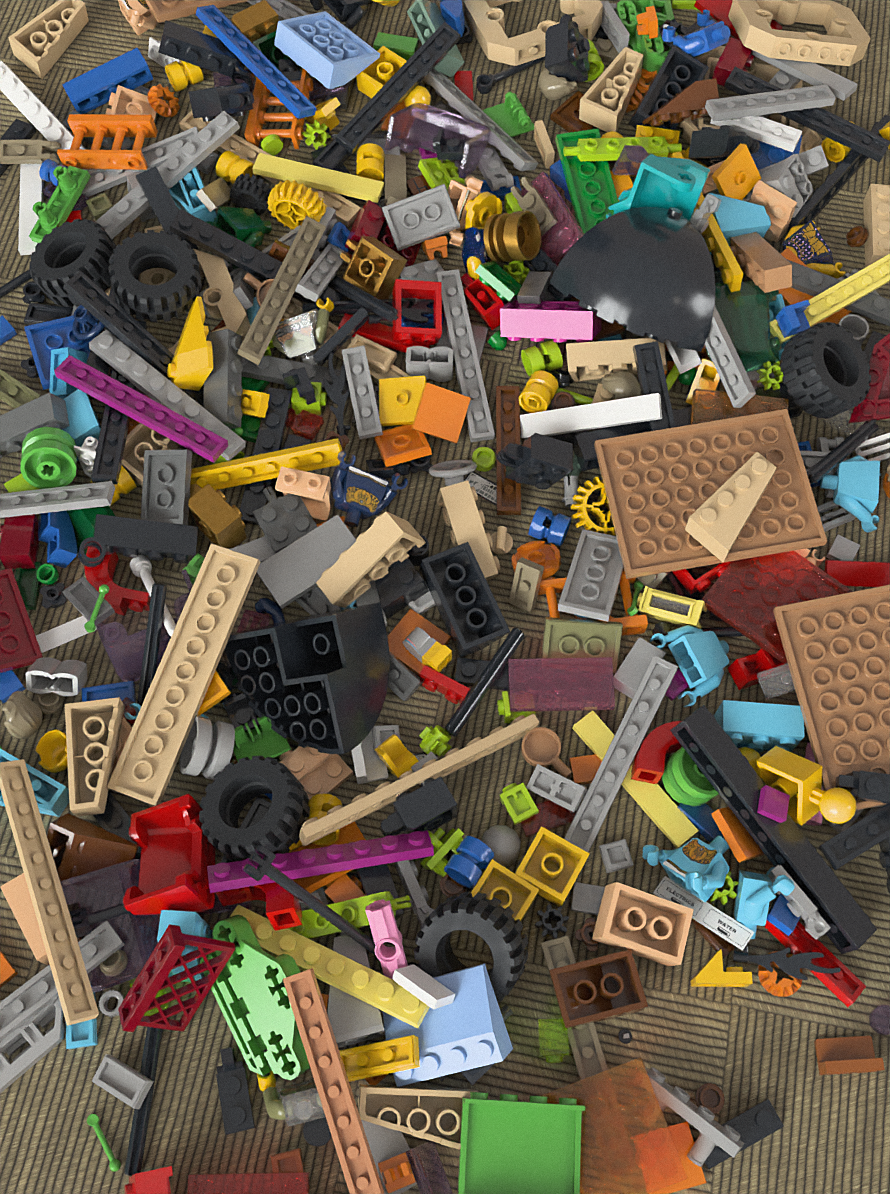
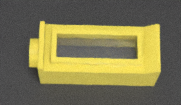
[637,586,708,629]

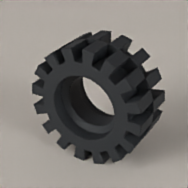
[229,174,272,215]

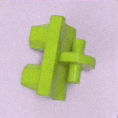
[419,827,464,877]

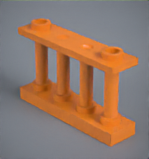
[244,69,313,149]
[57,114,158,170]
[538,569,648,636]

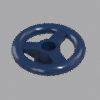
[72,305,105,341]

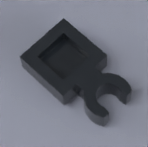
[366,459,409,480]

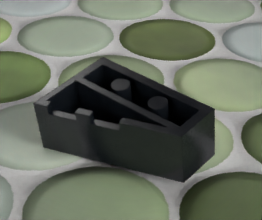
[375,557,429,619]

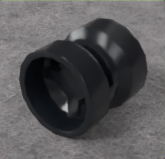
[406,534,429,566]

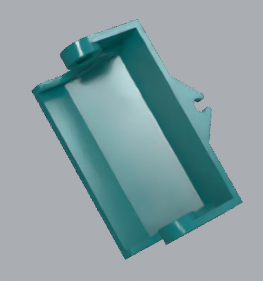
[606,154,710,221]

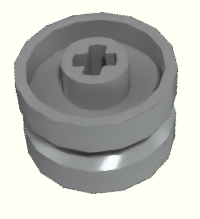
[179,716,235,780]

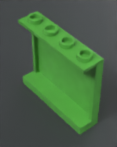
[458,1092,585,1194]

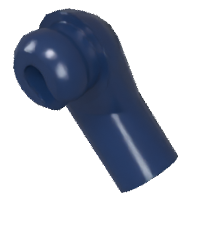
[255,598,285,624]

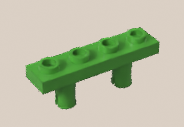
[29,166,91,243]

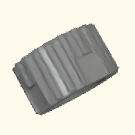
[99,990,125,1017]

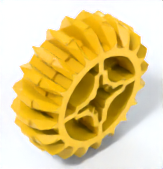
[267,180,327,230]
[571,477,616,536]

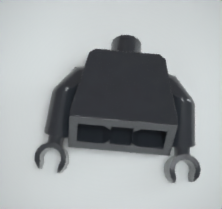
[310,0,373,29]

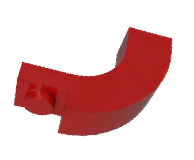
[84,547,151,616]
[631,721,683,785]
[215,882,302,931]

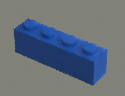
[62,47,153,114]

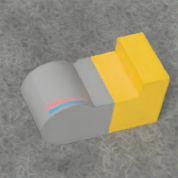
[402,627,452,673]

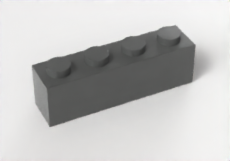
[204,329,243,429]
[0,392,70,459]

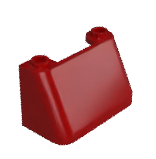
[123,794,216,915]

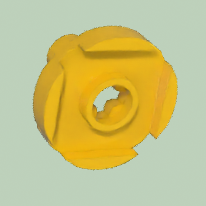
[465,191,502,235]

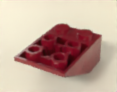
[345,200,422,267]

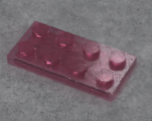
[517,171,584,264]
[508,657,615,712]

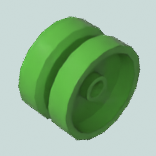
[20,427,77,489]
[662,747,719,806]

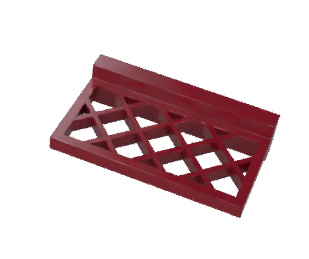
[118,924,236,1032]

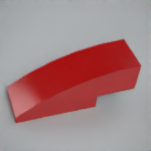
[727,642,790,690]

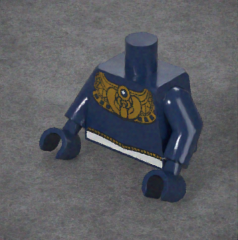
[330,451,408,527]

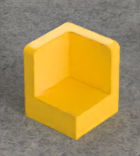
[374,734,419,779]

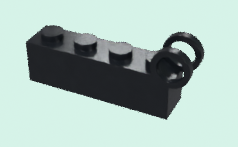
[158,20,254,88]
[78,514,198,567]

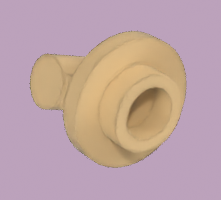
[490,526,513,555]

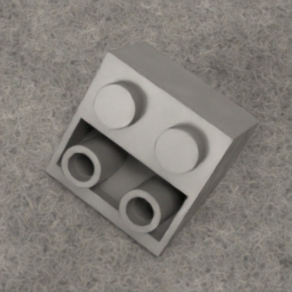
[760,154,813,218]

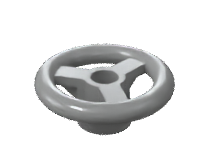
[429,460,477,486]

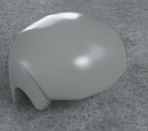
[481,825,521,868]

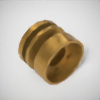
[484,211,541,263]

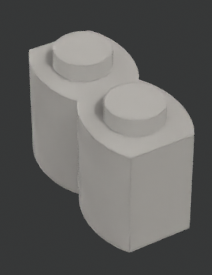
[406,346,453,382]
[26,657,87,696]

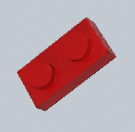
[420,665,470,704]

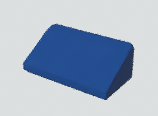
[677,803,724,843]

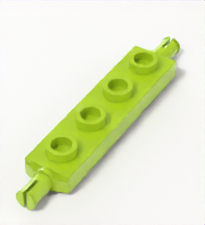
[563,136,682,161]
[288,891,411,939]

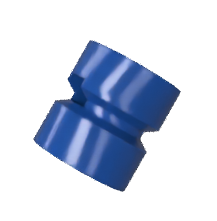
[528,506,572,547]
[444,836,495,889]

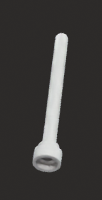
[130,555,176,636]

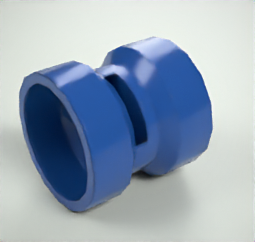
[39,159,68,186]

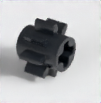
[534,903,569,939]

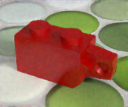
[460,273,504,330]

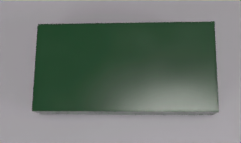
[15,562,43,610]

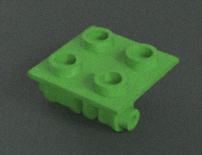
[482,92,534,137]
[233,716,291,762]

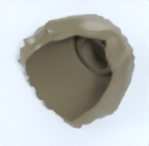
[538,68,578,100]
[600,371,641,400]
[2,691,43,740]

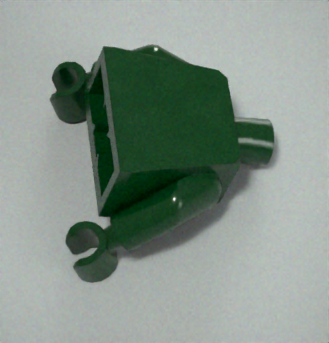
[206,207,272,269]

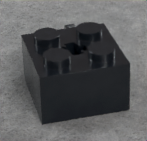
[545,14,590,83]
[188,83,254,122]
[688,125,760,167]
[496,433,573,490]
[380,776,457,837]

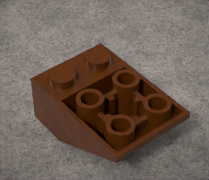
[642,78,719,127]
[47,813,139,895]

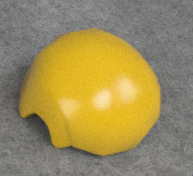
[35,729,68,773]

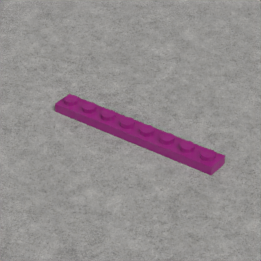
[54,355,228,463]
[207,830,434,893]

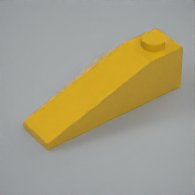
[167,296,213,391]

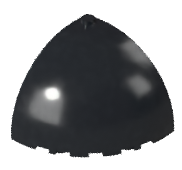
[550,207,715,351]
[222,602,390,754]

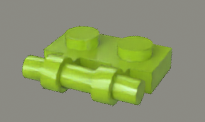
[418,158,465,191]

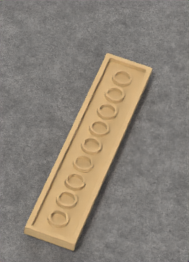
[107,544,260,806]

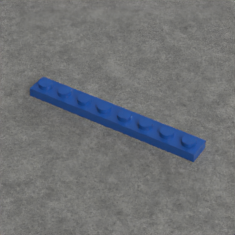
[195,5,316,119]

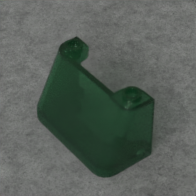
[706,280,781,373]

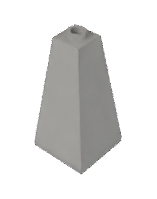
[328,932,385,1048]

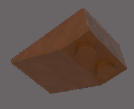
[549,949,648,1028]

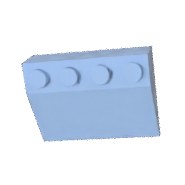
[274,11,380,89]
[383,963,513,1087]

